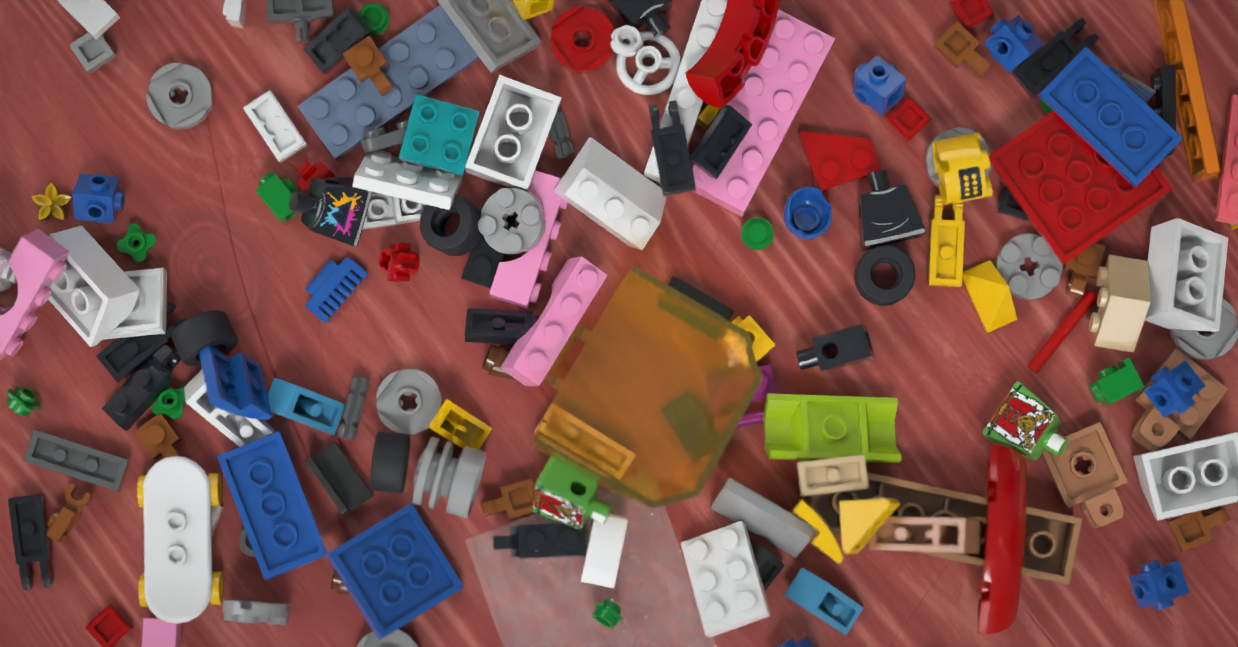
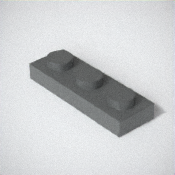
[23,429,131,492]

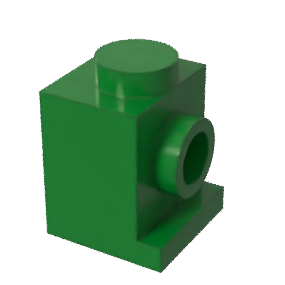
[255,171,299,225]
[1088,358,1145,407]

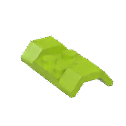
[763,394,902,463]

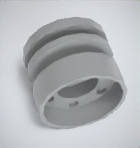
[413,437,487,518]

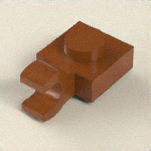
[933,21,990,79]
[342,36,393,96]
[1063,243,1105,298]
[134,414,182,459]
[480,478,535,520]
[46,483,93,542]
[1167,508,1231,552]

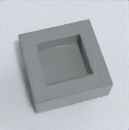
[69,32,116,74]

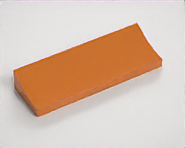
[1153,0,1221,183]

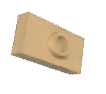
[797,455,869,496]

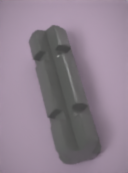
[549,95,574,159]
[338,376,370,440]

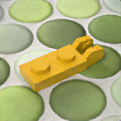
[927,195,965,287]

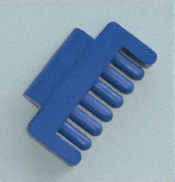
[305,257,368,323]

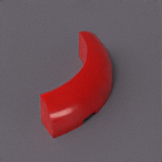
[685,0,780,108]
[977,444,1027,634]

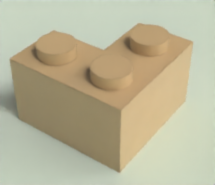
[1089,255,1151,353]

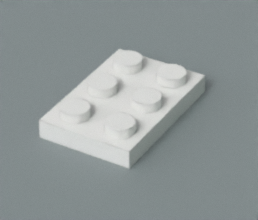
[353,150,463,210]
[681,520,771,638]

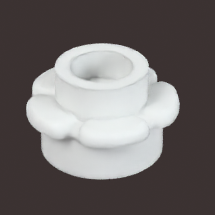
[610,25,642,57]

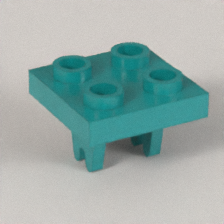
[399,94,480,176]

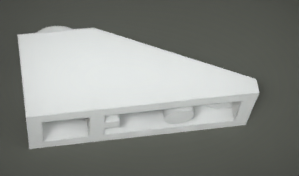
[184,370,276,447]

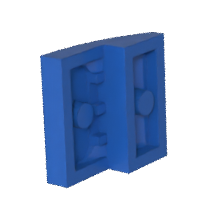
[199,345,272,420]

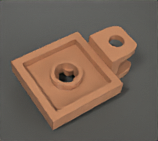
[1131,348,1228,452]
[1041,422,1128,528]

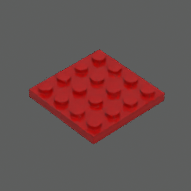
[988,111,1173,266]

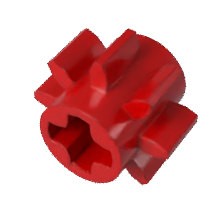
[296,160,336,193]
[379,242,420,282]

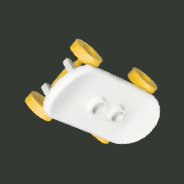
[137,456,224,623]

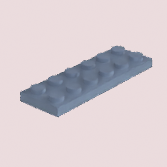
[297,5,480,161]

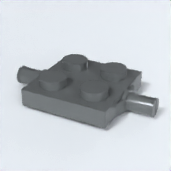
[266,0,334,43]

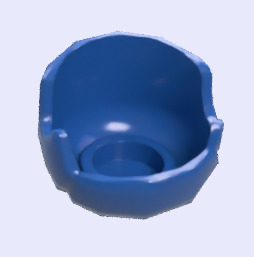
[783,186,832,240]

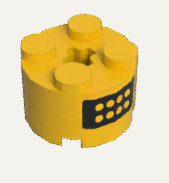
[932,132,992,205]

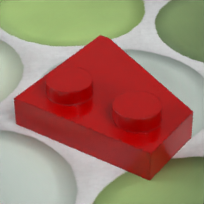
[798,131,881,192]

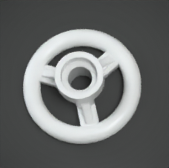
[616,31,681,95]

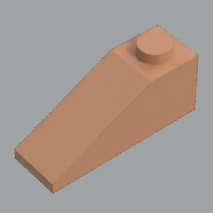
[869,517,980,554]

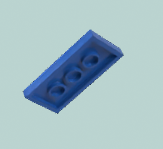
[1038,47,1183,187]
[217,431,328,581]

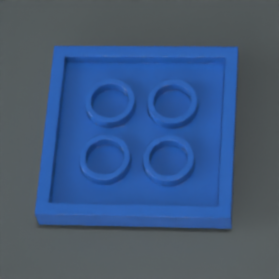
[326,503,464,641]

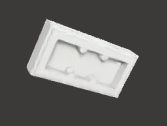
[243,90,307,163]

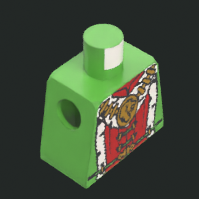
[982,381,1069,461]
[533,456,613,529]

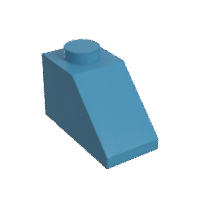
[268,377,346,436]
[784,567,863,635]

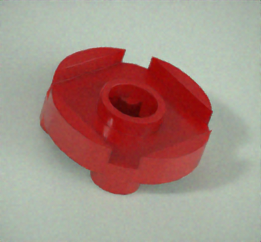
[551,7,614,74]

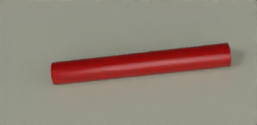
[1027,290,1098,374]

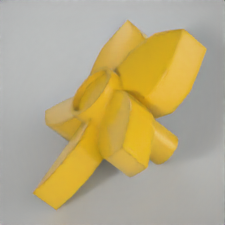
[32,183,72,220]

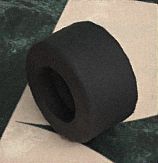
[420,194,483,256]
[854,245,916,306]
[172,310,238,366]
[370,432,410,494]

